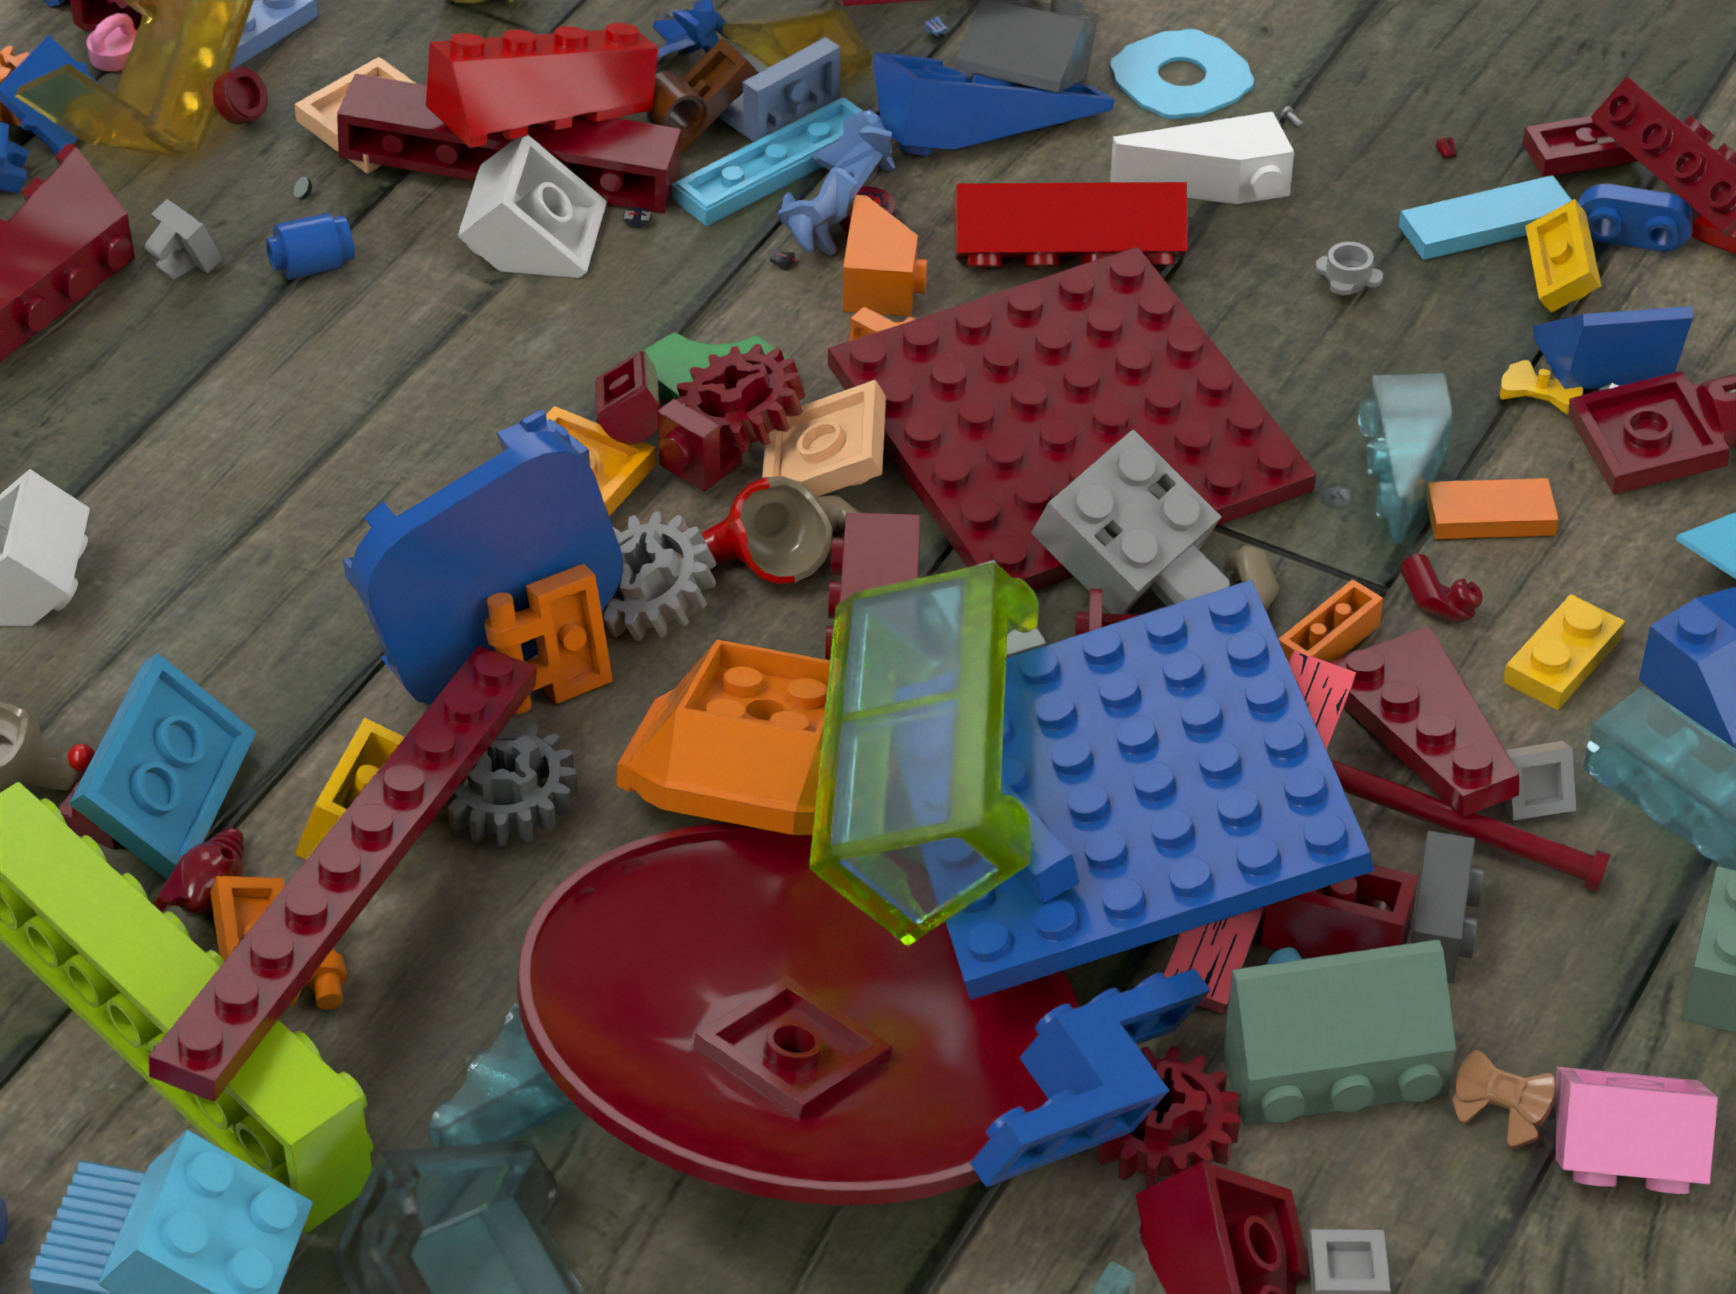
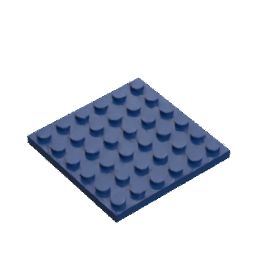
[877,580,1374,1000]

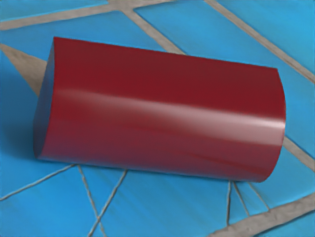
[595,350,660,444]

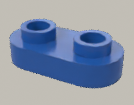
[1579,184,1693,252]

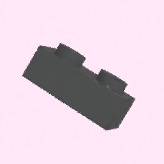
[1410,831,1484,984]

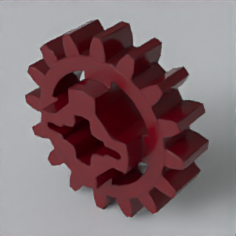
[675,344,806,455]
[1097,1047,1241,1189]

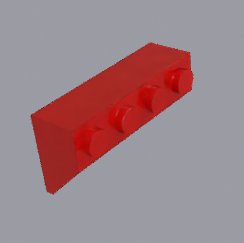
[425,23,658,148]
[953,182,1188,268]

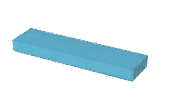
[672,97,863,226]

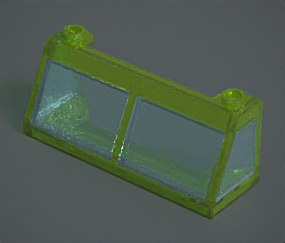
[809,562,1039,946]

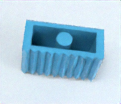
[29,1160,146,1294]

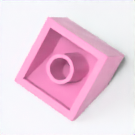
[1556,1067,1718,1194]

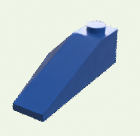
[873,52,1115,155]
[1639,587,1736,753]

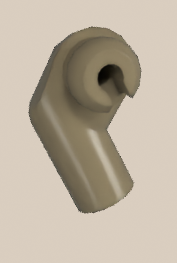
[1225,545,1279,611]

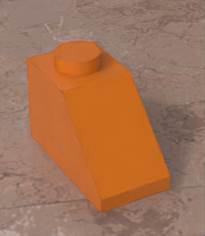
[843,195,928,317]

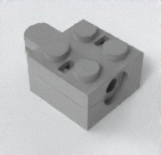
[1031,429,1230,614]

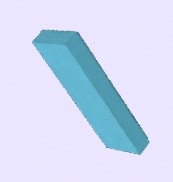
[1399,175,1572,260]

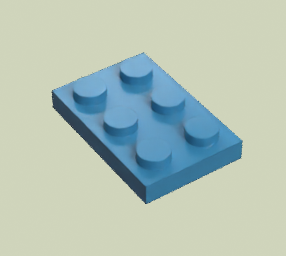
[69,653,257,879]

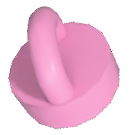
[86,13,143,72]

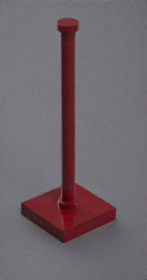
[1330,759,1610,892]

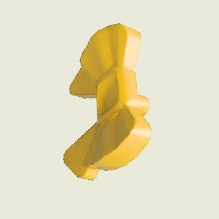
[1499,360,1583,415]

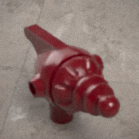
[153,827,244,916]

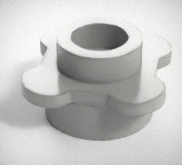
[1315,242,1383,295]

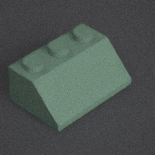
[1222,940,1456,1125]

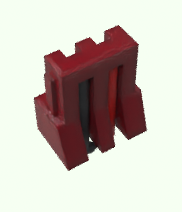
[1435,137,1457,159]

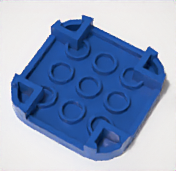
[343,423,623,705]

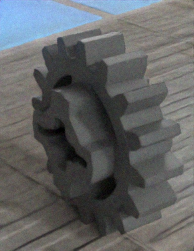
[438,720,578,846]

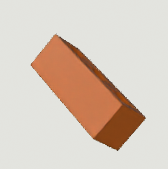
[1278,579,1384,663]

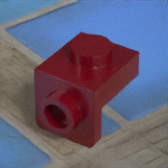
[657,399,742,492]

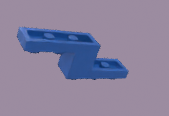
[970,968,1211,1187]

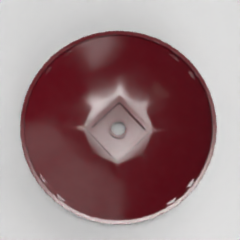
[516,823,1078,1205]

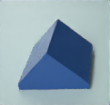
[1533,306,1693,389]

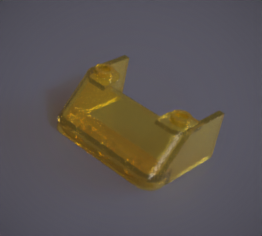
[15,0,253,157]

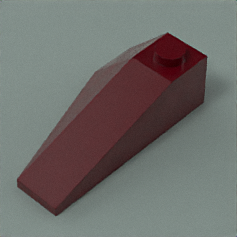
[1135,1161,1308,1294]

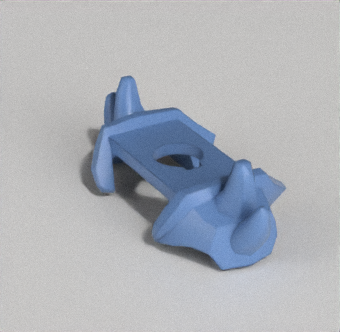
[778,110,895,256]

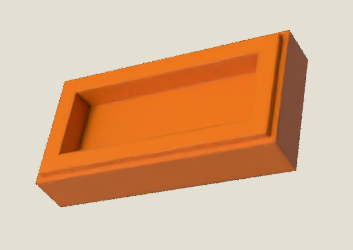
[1425,478,1559,539]

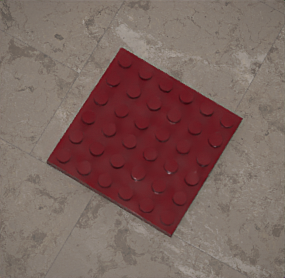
[827,247,1317,597]

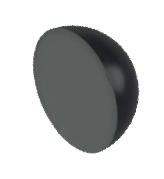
[294,177,312,198]

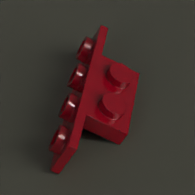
[1591,76,1736,236]

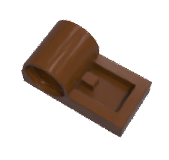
[645,38,759,152]

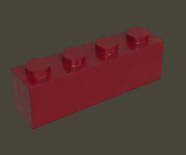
[0,143,135,362]

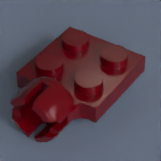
[1568,371,1736,494]

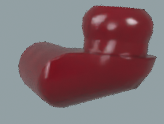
[1400,554,1483,623]

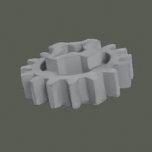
[601,511,716,641]

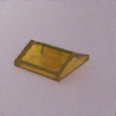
[722,9,873,73]

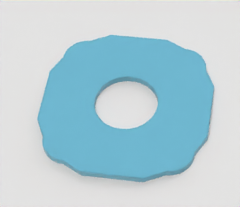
[1110,29,1254,119]

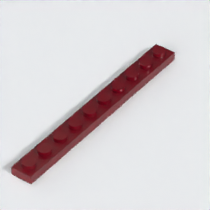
[149,646,537,1102]

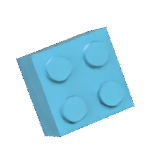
[97,1130,313,1294]

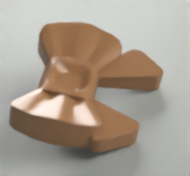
[1452,1050,1556,1150]

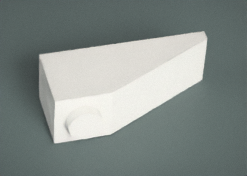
[1110,111,1294,205]

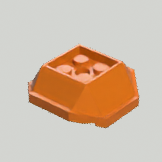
[616,639,900,835]

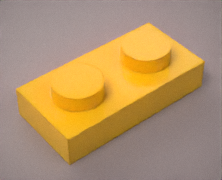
[1525,199,1601,313]
[1503,594,1626,710]

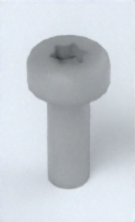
[1281,106,1303,128]

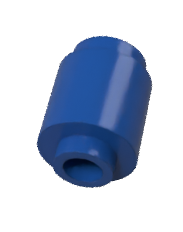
[265,212,355,280]

